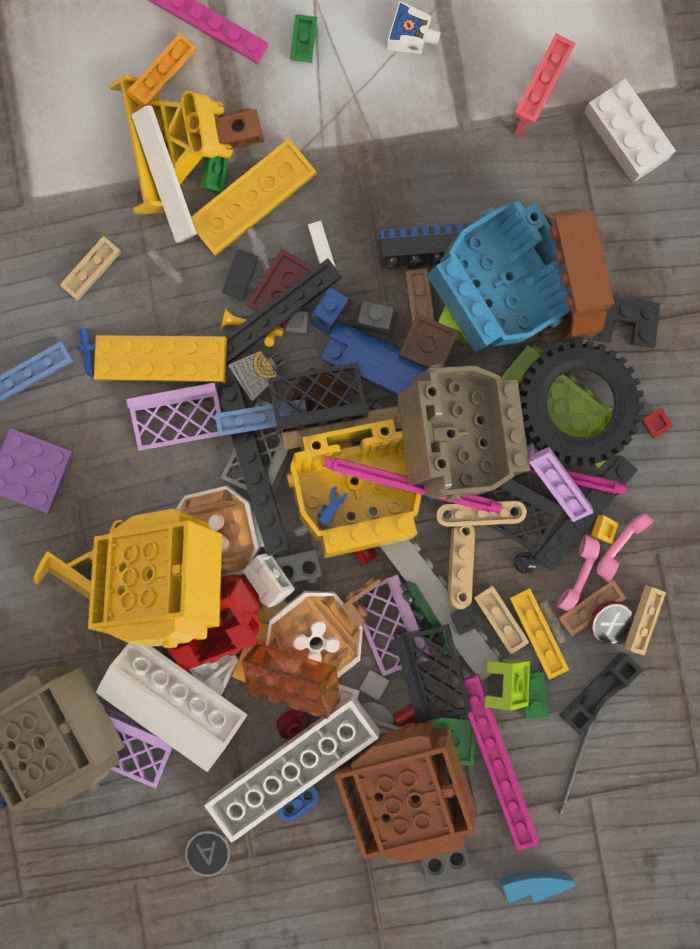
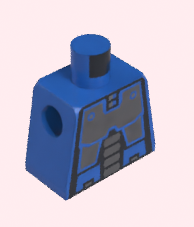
[311,287,352,336]

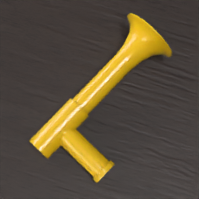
[221,307,284,347]

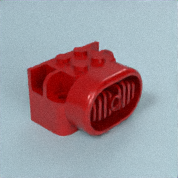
[167,574,263,671]

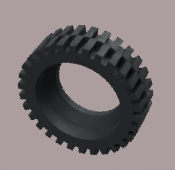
[518,341,644,467]

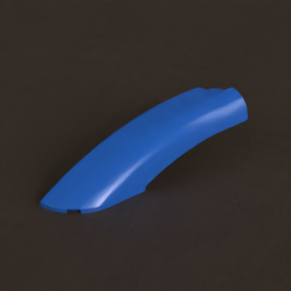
[321,321,528,445]

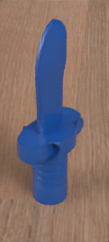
[77,328,95,377]

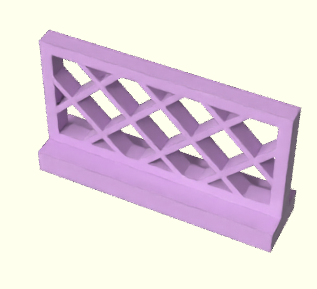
[126,382,222,451]
[349,573,433,676]
[102,704,173,789]

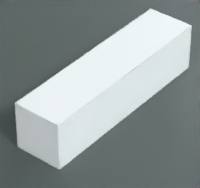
[308,221,336,268]

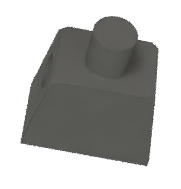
[353,301,398,337]

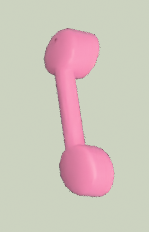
[596,513,654,583]
[556,534,600,611]

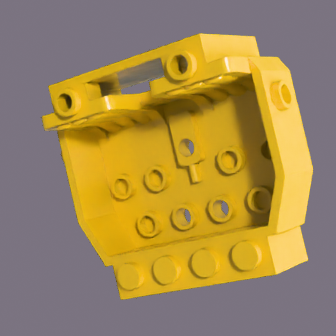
[287,419,421,558]
[88,509,222,648]

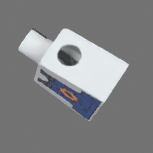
[387,1,441,54]

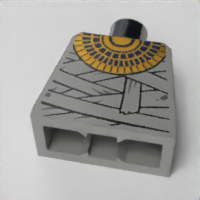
[228,351,285,403]

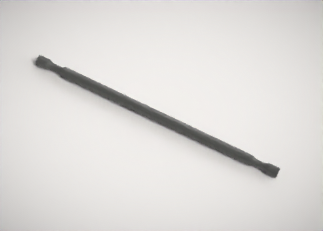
[558,724,592,814]

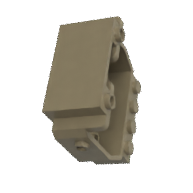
[397,364,530,501]
[0,664,125,812]

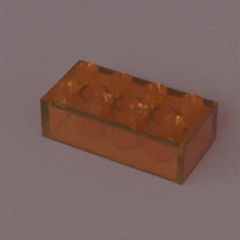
[242,644,340,719]

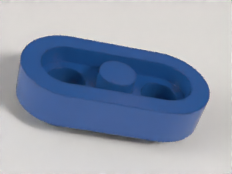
[278,785,319,822]

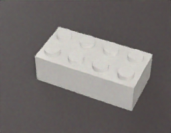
[584,78,676,183]

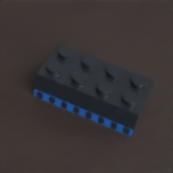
[379,223,471,270]

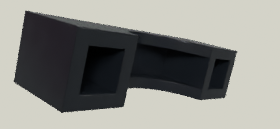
[559,652,644,735]

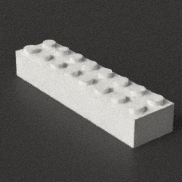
[204,694,380,843]

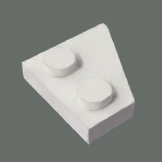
[189,654,239,696]

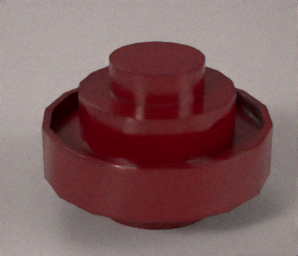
[276,709,310,739]

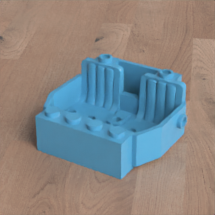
[427,201,570,352]

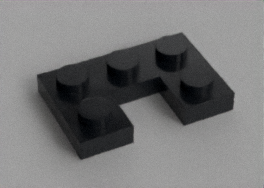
[588,298,660,348]

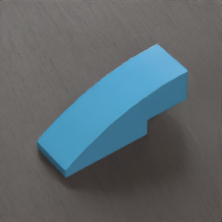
[499,871,576,903]

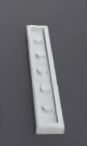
[131,105,197,243]

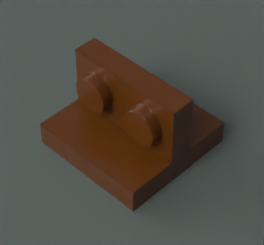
[399,313,458,369]
[291,367,347,412]

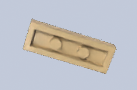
[60,236,121,301]
[473,585,530,655]
[624,585,666,656]

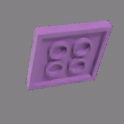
[0,428,74,514]

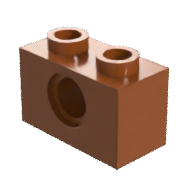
[215,108,264,150]

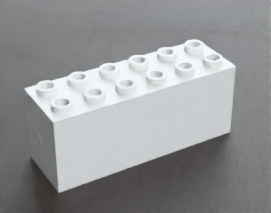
[96,643,247,772]

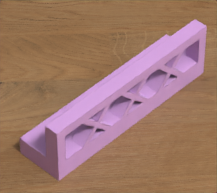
[527,443,593,522]

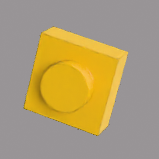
[591,515,619,544]

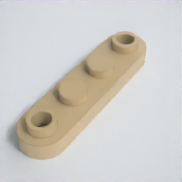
[436,500,527,527]
[447,525,475,610]

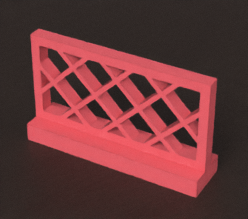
[514,33,576,137]

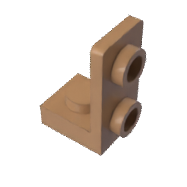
[342,577,384,627]

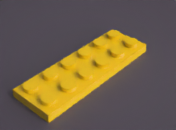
[191,138,317,256]
[94,335,227,382]

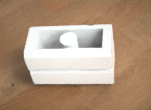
[243,553,295,608]

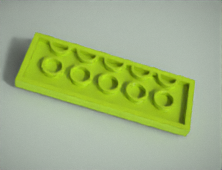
[500,344,613,468]

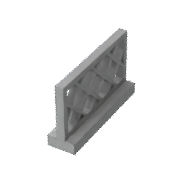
[221,398,295,493]

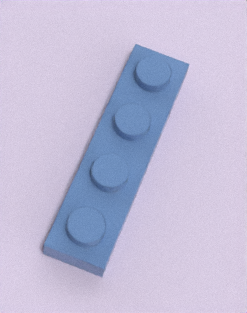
[0,341,74,403]
[215,399,307,437]

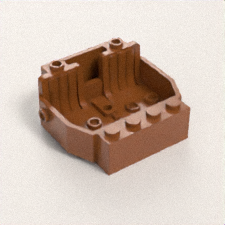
[537,208,615,344]
[334,720,476,862]

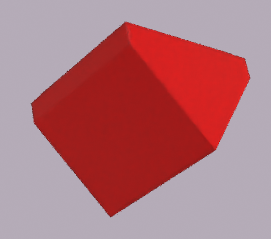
[353,548,377,566]
[393,703,418,727]

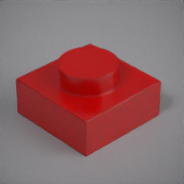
[642,408,673,439]

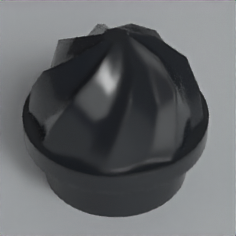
[514,552,537,574]

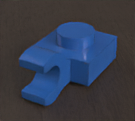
[317,486,347,528]

